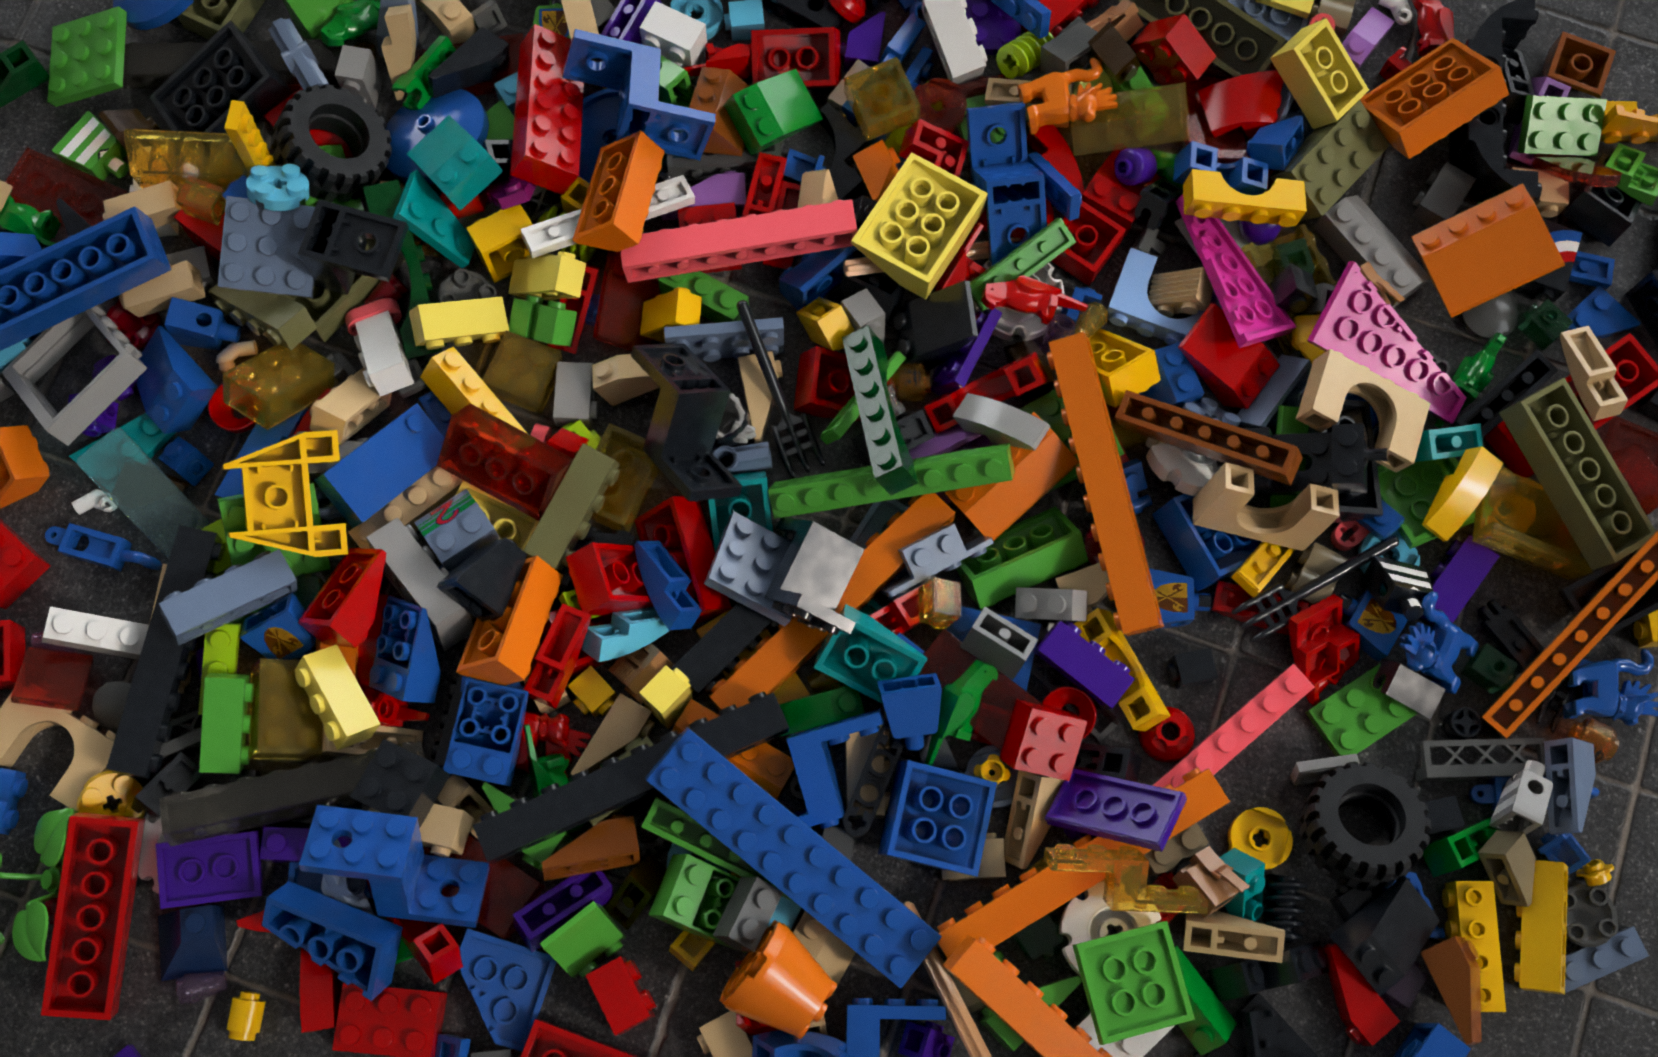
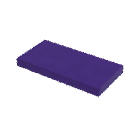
[1045,769,1187,852]

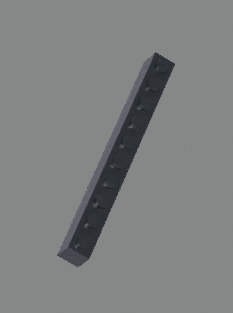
[473,692,789,864]

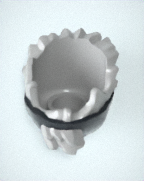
[714,393,756,447]

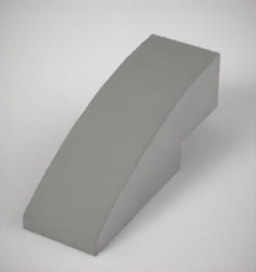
[952,393,1050,451]

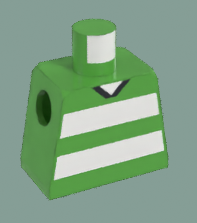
[51,111,129,182]

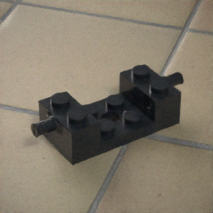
[1216,423,1388,496]

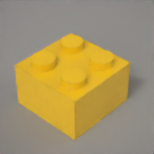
[466,204,542,283]

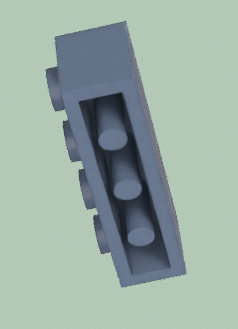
[159,549,297,646]

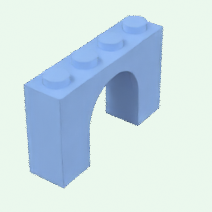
[1104,248,1223,345]

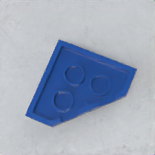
[459,928,557,1052]

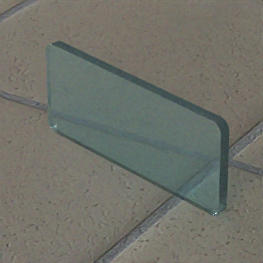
[77,427,211,558]

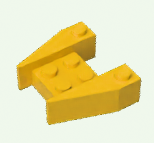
[222,430,348,557]

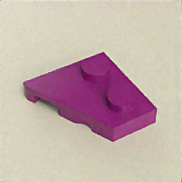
[484,175,537,210]

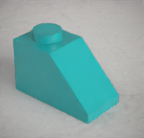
[1415,423,1483,462]

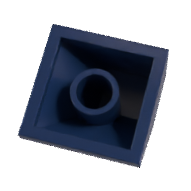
[158,905,228,981]

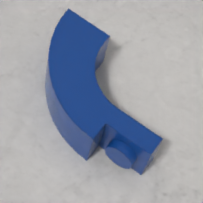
[752,1030,852,1057]

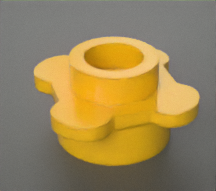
[973,754,1011,788]
[1576,859,1614,886]

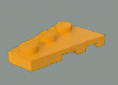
[1600,104,1658,144]

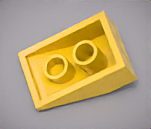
[1086,327,1161,408]

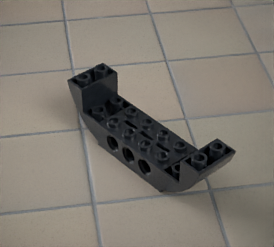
[1449,0,1542,203]

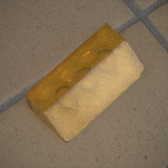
[1071,82,1191,156]
[124,129,250,194]

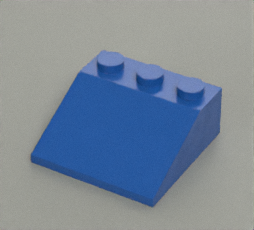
[1152,494,1262,592]
[878,760,997,877]

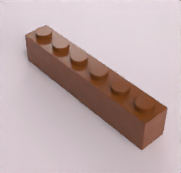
[1115,390,1303,486]

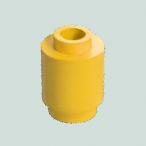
[226,991,266,1041]

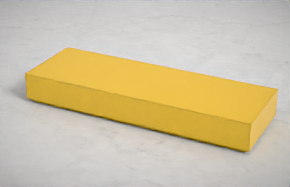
[1231,541,1296,597]

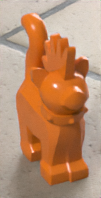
[1017,58,1118,134]

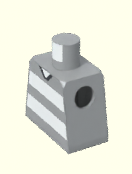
[1489,760,1553,835]

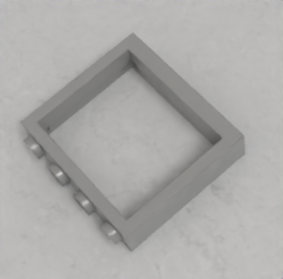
[1,305,147,446]

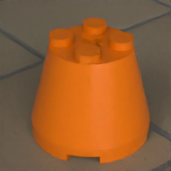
[719,920,837,1039]

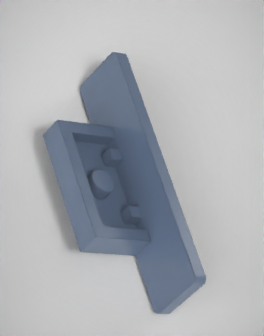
[879,523,994,599]

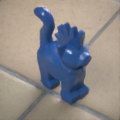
[1400,591,1479,694]
[1562,649,1658,726]

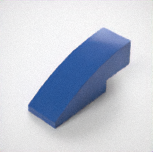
[634,541,702,630]

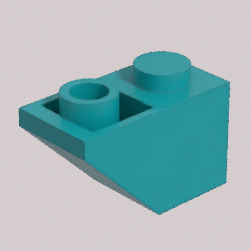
[1219,848,1265,921]

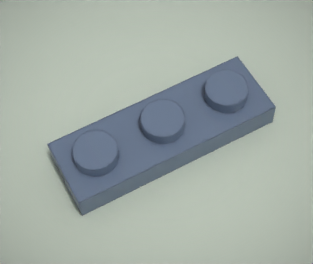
[1565,926,1649,993]

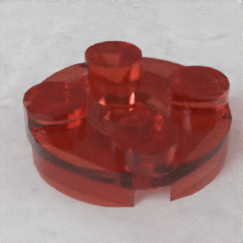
[910,78,967,133]

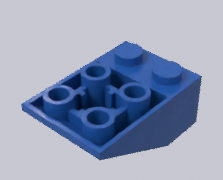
[369,595,441,703]
[443,678,529,787]

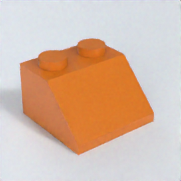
[0,425,50,509]

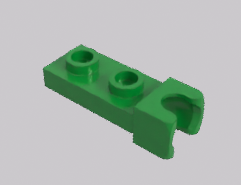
[392,35,456,110]

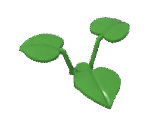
[0,808,75,962]

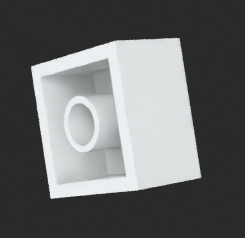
[639,1,707,80]

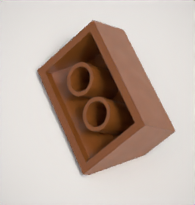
[689,67,749,156]

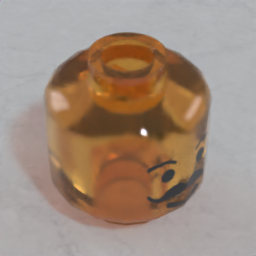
[889,363,931,402]
[1568,717,1620,763]

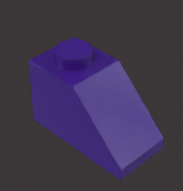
[840,12,886,72]

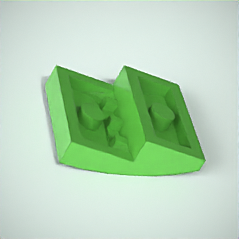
[1602,143,1658,206]

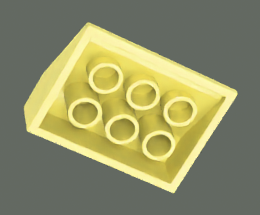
[851,152,988,299]

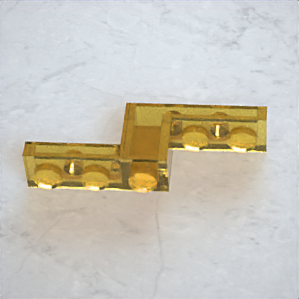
[1044,844,1208,914]

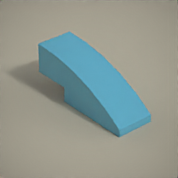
[582,607,670,662]

